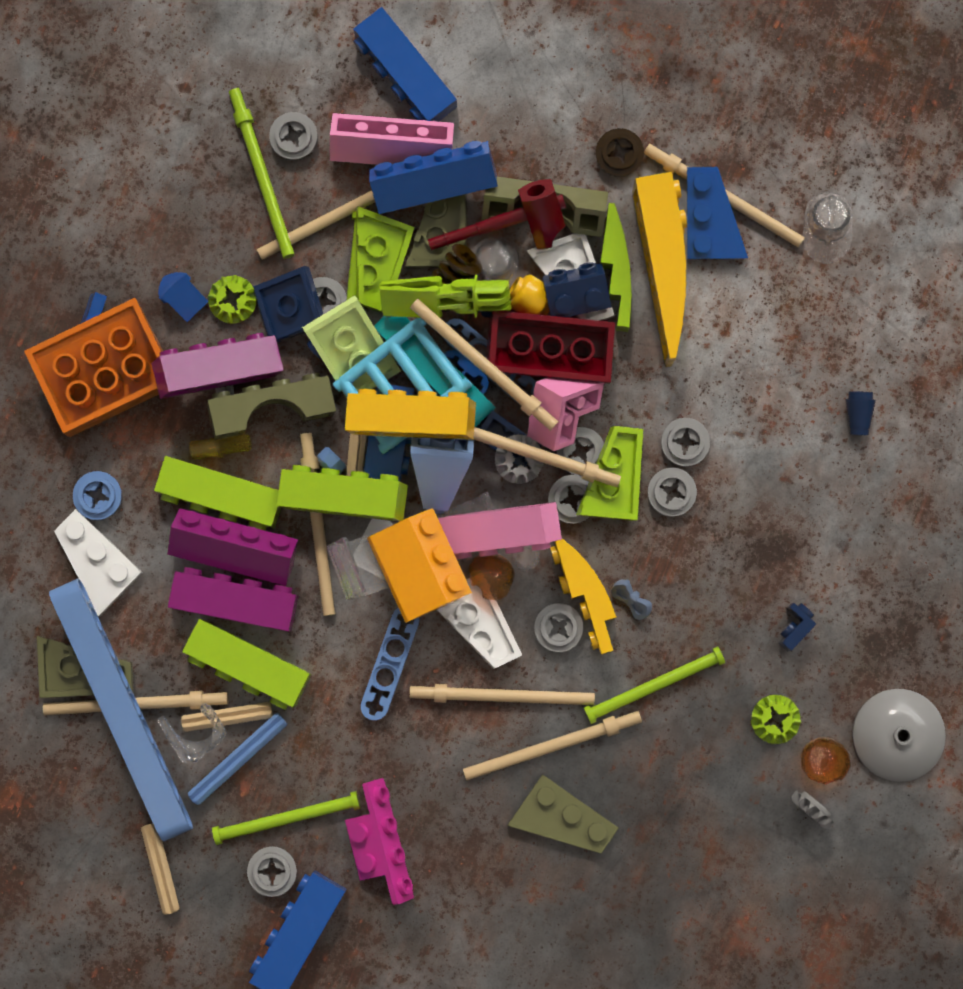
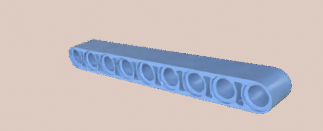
[49,578,193,842]

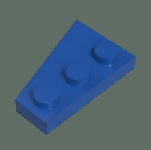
[687,167,748,259]

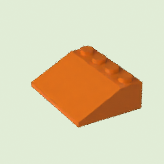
[24,298,163,437]

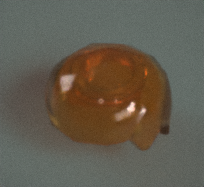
[468,554,515,600]
[800,737,851,785]

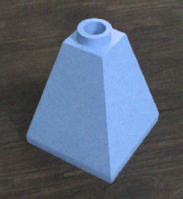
[410,437,474,514]

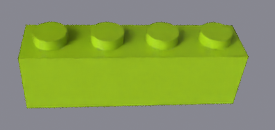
[154,456,281,531]
[277,465,408,522]
[182,619,312,710]

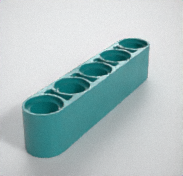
[374,316,496,427]

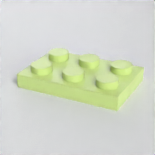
[302,295,401,398]

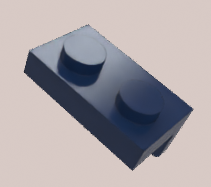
[543,262,612,317]

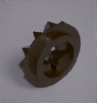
[596,128,644,177]

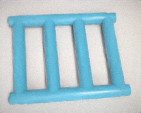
[333,318,472,454]

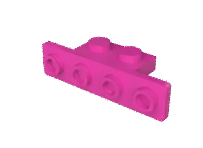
[345,778,414,905]

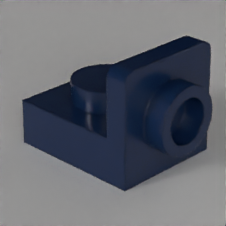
[779,603,816,652]

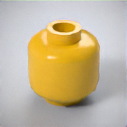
[510,274,550,315]

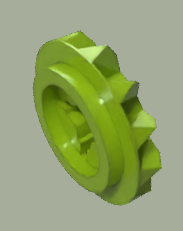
[208,275,257,324]
[751,695,801,744]

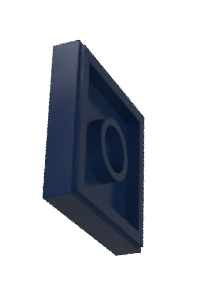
[253,266,323,343]

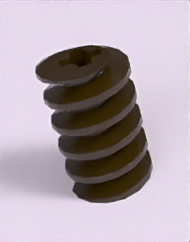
[432,244,483,312]

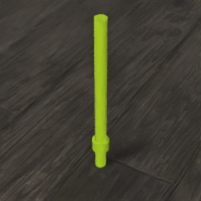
[229,88,295,259]

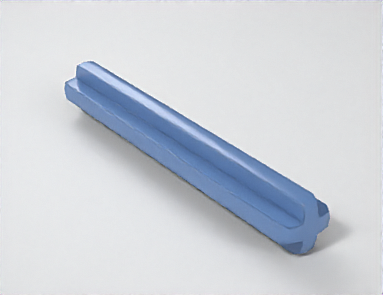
[188,713,287,805]

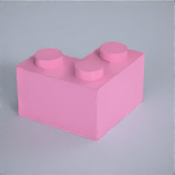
[527,378,604,451]

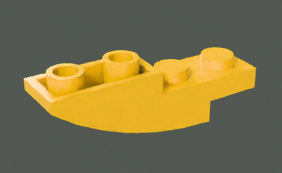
[550,539,616,655]

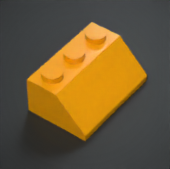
[367,508,472,623]

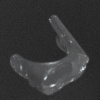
[157,703,227,763]

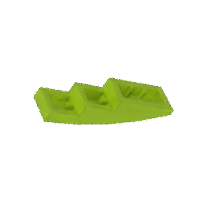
[600,203,632,332]

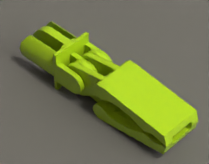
[379,275,512,318]

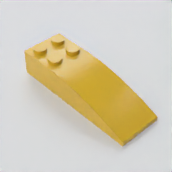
[632,172,687,368]

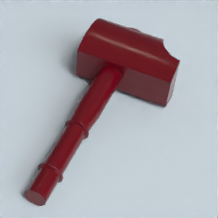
[428,179,566,251]

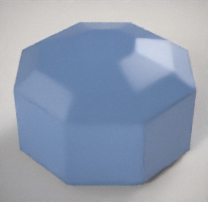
[317,447,347,474]

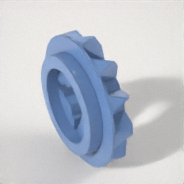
[73,471,122,520]

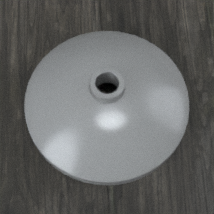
[852,689,946,782]

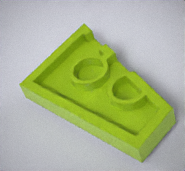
[576,426,643,521]

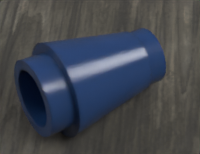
[845,391,876,435]

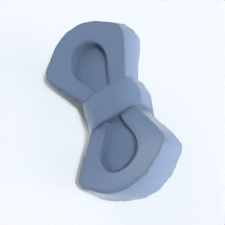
[611,579,652,620]

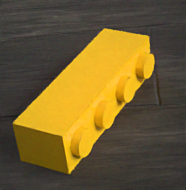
[345,389,476,440]

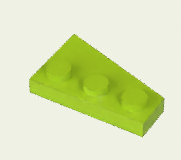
[356,206,415,313]

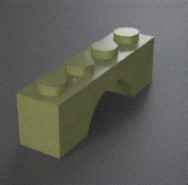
[481,176,608,237]
[206,373,336,440]

